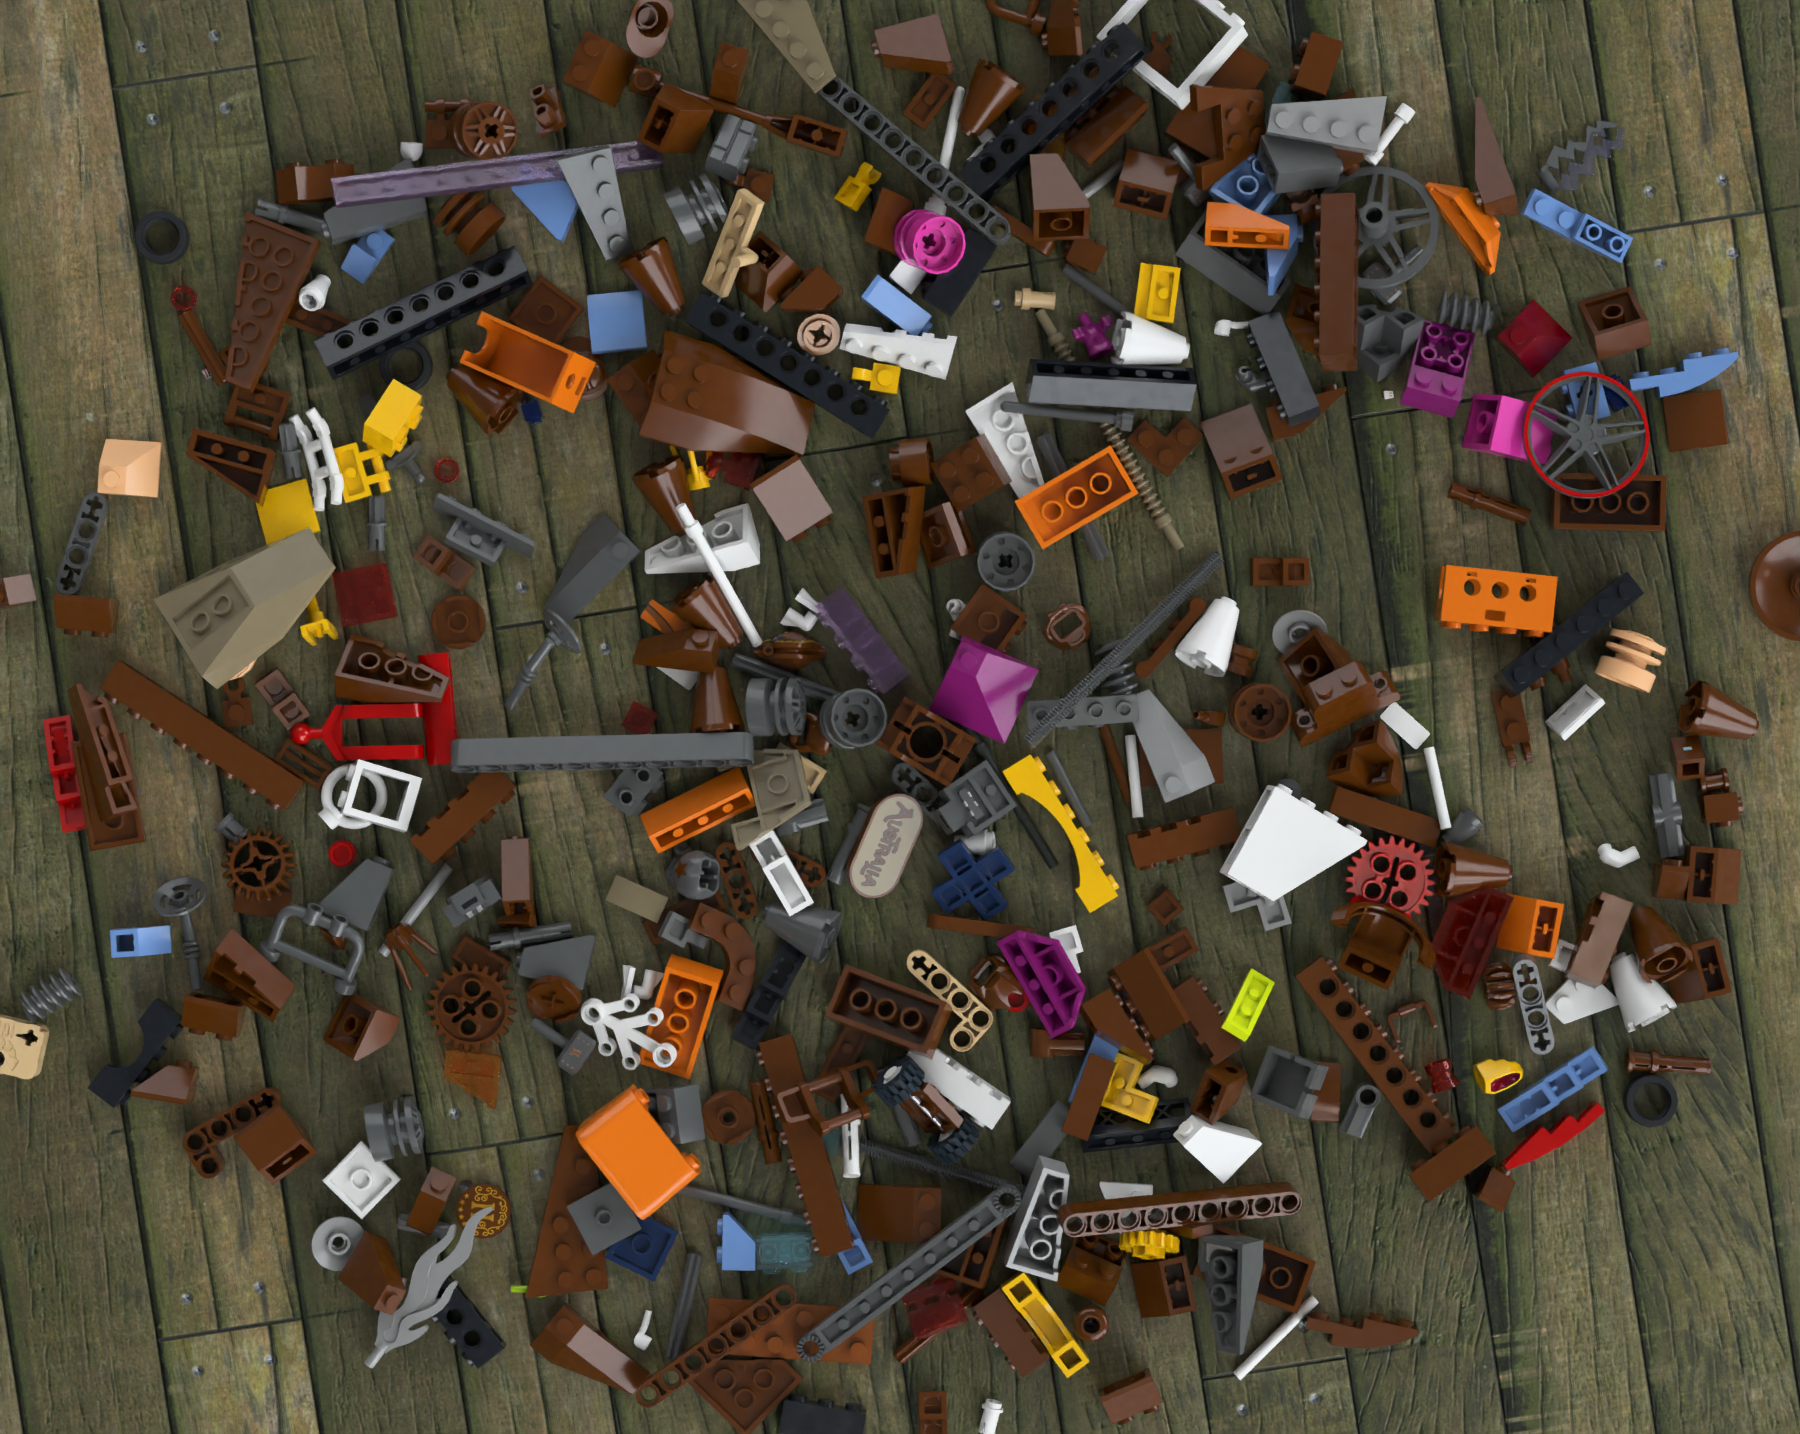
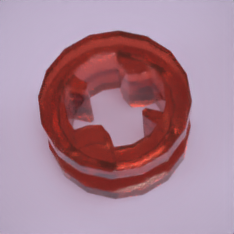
[171,286,197,312]
[434,459,460,483]

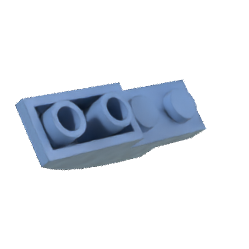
[1520,189,1633,263]
[1625,348,1739,399]

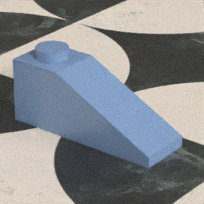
[1263,214,1303,295]

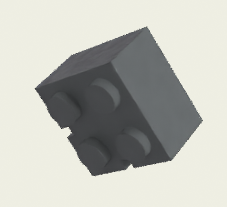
[1250,1045,1329,1119]

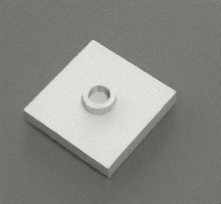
[322,1141,401,1219]

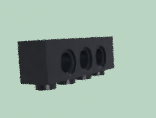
[409,1259,507,1369]

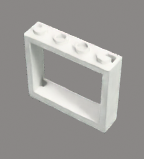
[1096,0,1248,110]

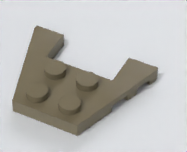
[717,749,812,851]

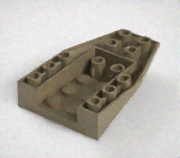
[153,528,336,689]

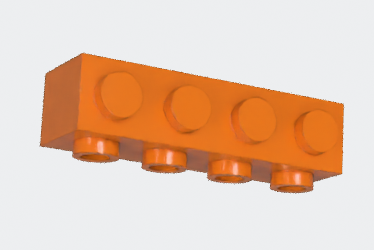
[640,766,756,854]

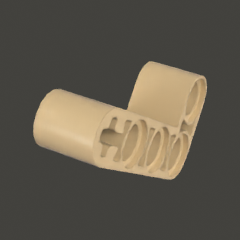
[906,949,993,1052]

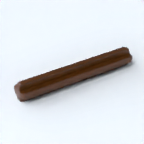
[893,1286,984,1364]

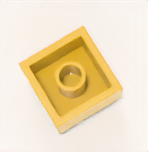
[362,379,423,457]

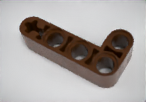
[182,1086,283,1179]

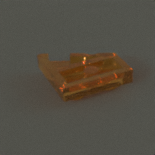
[443,1048,502,1109]

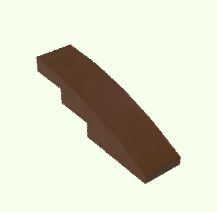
[1327,786,1441,848]

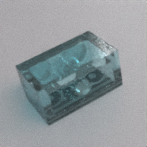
[756,1231,813,1274]

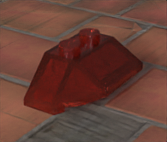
[1432,886,1514,1000]

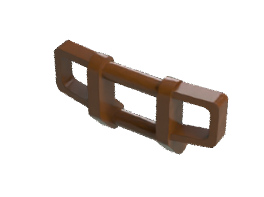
[773,1059,879,1137]

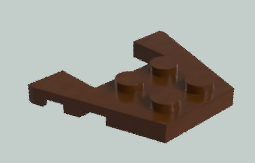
[1189,84,1265,191]

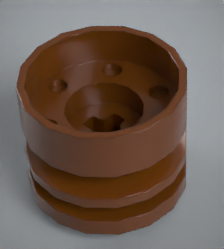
[448,101,518,160]
[433,182,507,257]
[1227,682,1292,742]

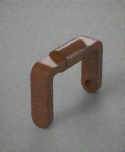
[1386,1000,1438,1044]

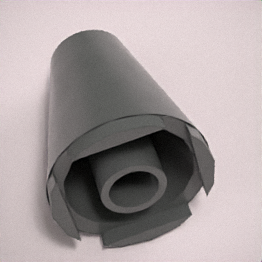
[762,900,842,964]

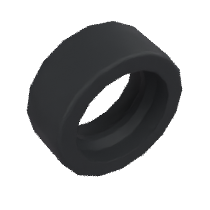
[134,210,190,265]
[379,341,433,391]
[1623,1074,1678,1128]

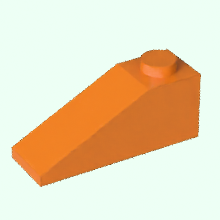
[1205,202,1290,250]

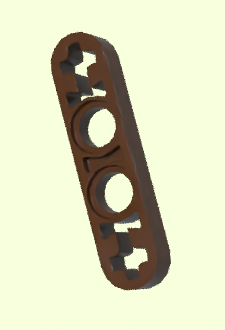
[926,913,1035,938]

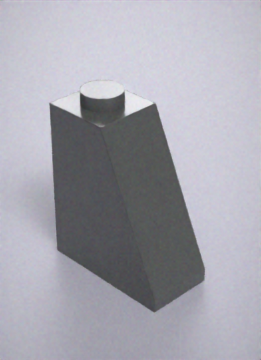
[1257,135,1343,194]
[318,855,395,931]
[515,934,597,990]

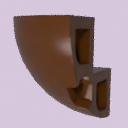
[1326,720,1403,797]

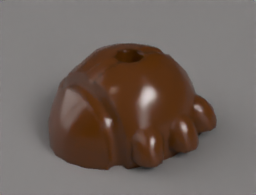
[319,927,346,951]

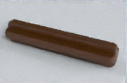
[178,310,227,386]

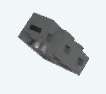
[932,760,1017,839]
[443,876,502,928]

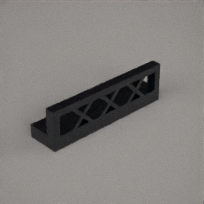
[1082,1098,1191,1153]

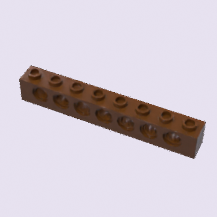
[1293,955,1456,1154]

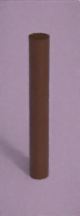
[1098,724,1131,805]

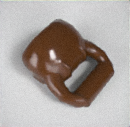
[787,711,833,755]

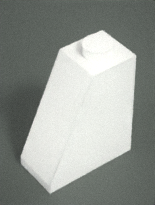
[1173,1115,1262,1184]

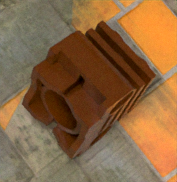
[876,697,977,787]

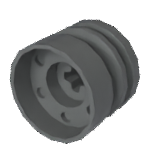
[663,173,728,246]
[976,531,1036,591]
[746,677,806,736]
[818,688,887,750]
[364,1097,424,1162]

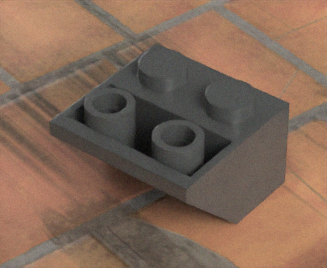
[644,1084,705,1144]

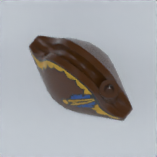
[754,631,826,672]

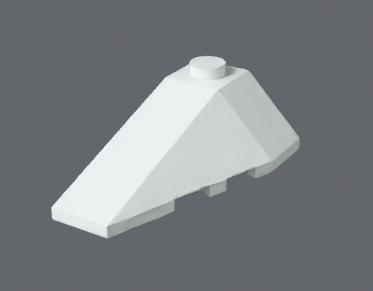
[645,503,760,574]

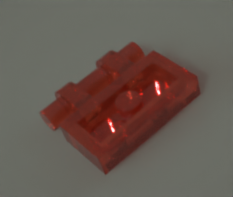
[705,451,763,491]
[902,1278,969,1341]

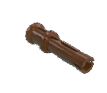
[1624,1048,1711,1076]

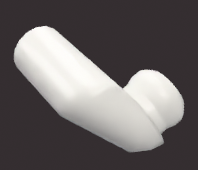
[946,599,965,640]
[1598,843,1640,868]
[1137,1065,1178,1090]

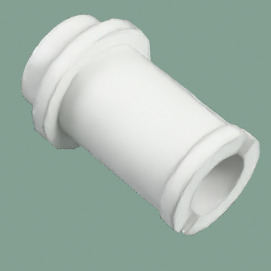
[978,1399,1003,1434]

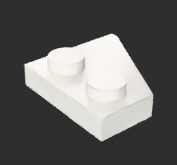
[1545,979,1619,1024]

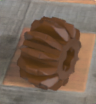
[1481,962,1516,1010]

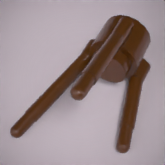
[384,922,438,991]

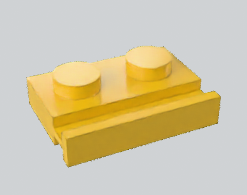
[1134,263,1181,324]

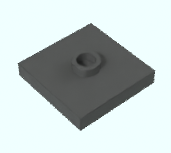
[567,1183,642,1255]

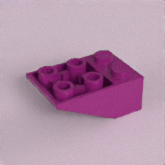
[1399,319,1475,418]

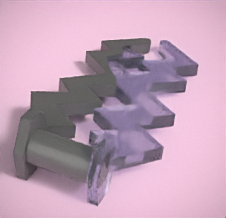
[1536,120,1623,195]

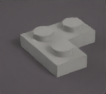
[1222,882,1292,931]

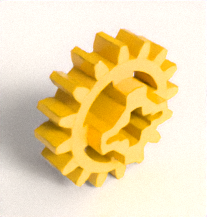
[1119,1229,1180,1261]

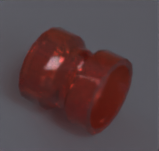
[1424,1058,1459,1093]

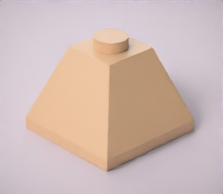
[97,439,162,498]

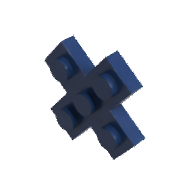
[931,838,1015,921]

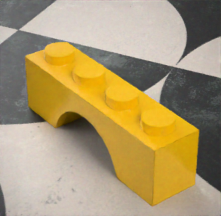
[1001,1271,1090,1378]

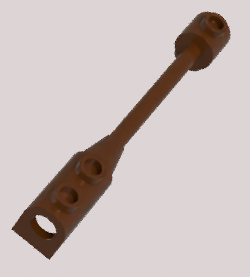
[628,65,848,159]

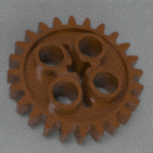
[426,961,517,1052]

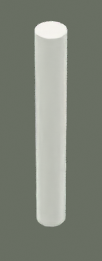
[1125,735,1144,818]
[1423,747,1452,830]

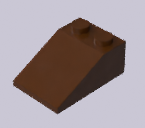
[858,1184,941,1244]

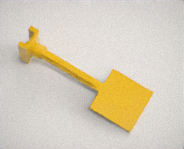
[255,478,339,646]

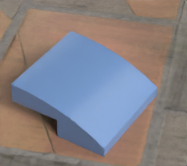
[587,290,647,355]

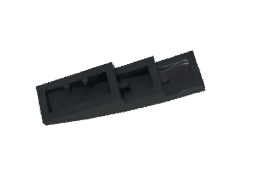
[730,940,807,1051]

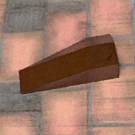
[1041,0,1083,56]
[334,635,449,702]
[530,1302,650,1394]

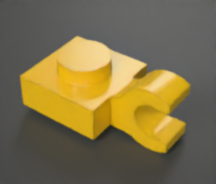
[834,162,881,212]
[851,362,901,395]

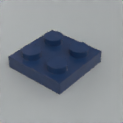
[605,1210,679,1282]

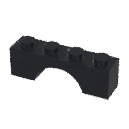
[88,998,184,1108]

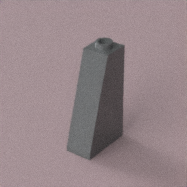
[320,158,428,246]

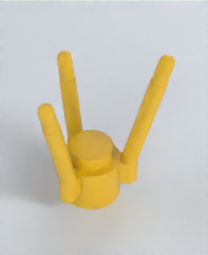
[669,445,714,491]

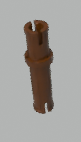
[1447,481,1531,526]
[749,1080,783,1165]

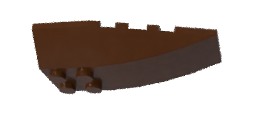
[638,330,815,456]

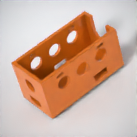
[460,311,596,414]
[1434,565,1558,638]

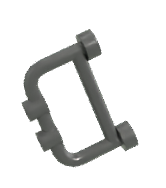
[258,903,365,995]

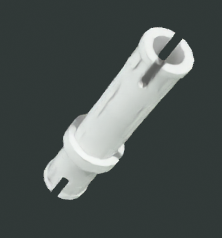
[840,1093,861,1178]

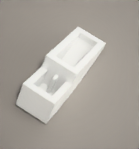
[750,829,814,916]

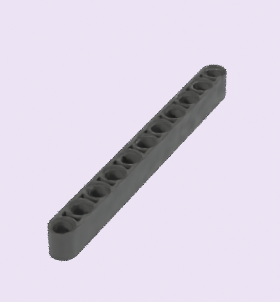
[450,732,754,773]

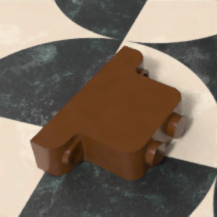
[1289,661,1401,748]

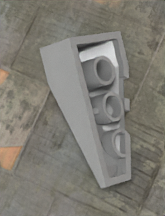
[1132,689,1215,803]

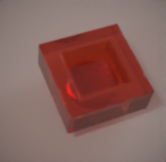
[621,701,659,734]

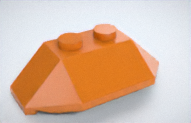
[1423,182,1501,277]

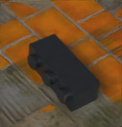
[922,228,997,318]
[779,1393,867,1434]

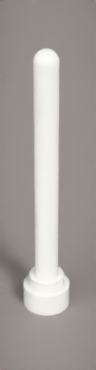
[924,86,965,216]

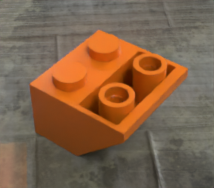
[1496,893,1564,959]

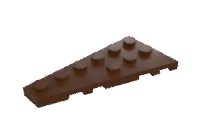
[225,212,322,393]
[524,1124,608,1298]

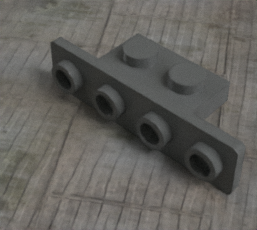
[432,493,536,568]
[1026,694,1139,730]

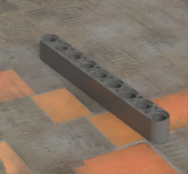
[819,76,1012,245]

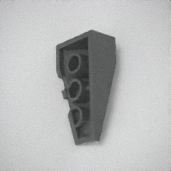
[1198,1235,1263,1355]

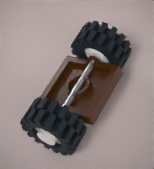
[872,1055,980,1165]

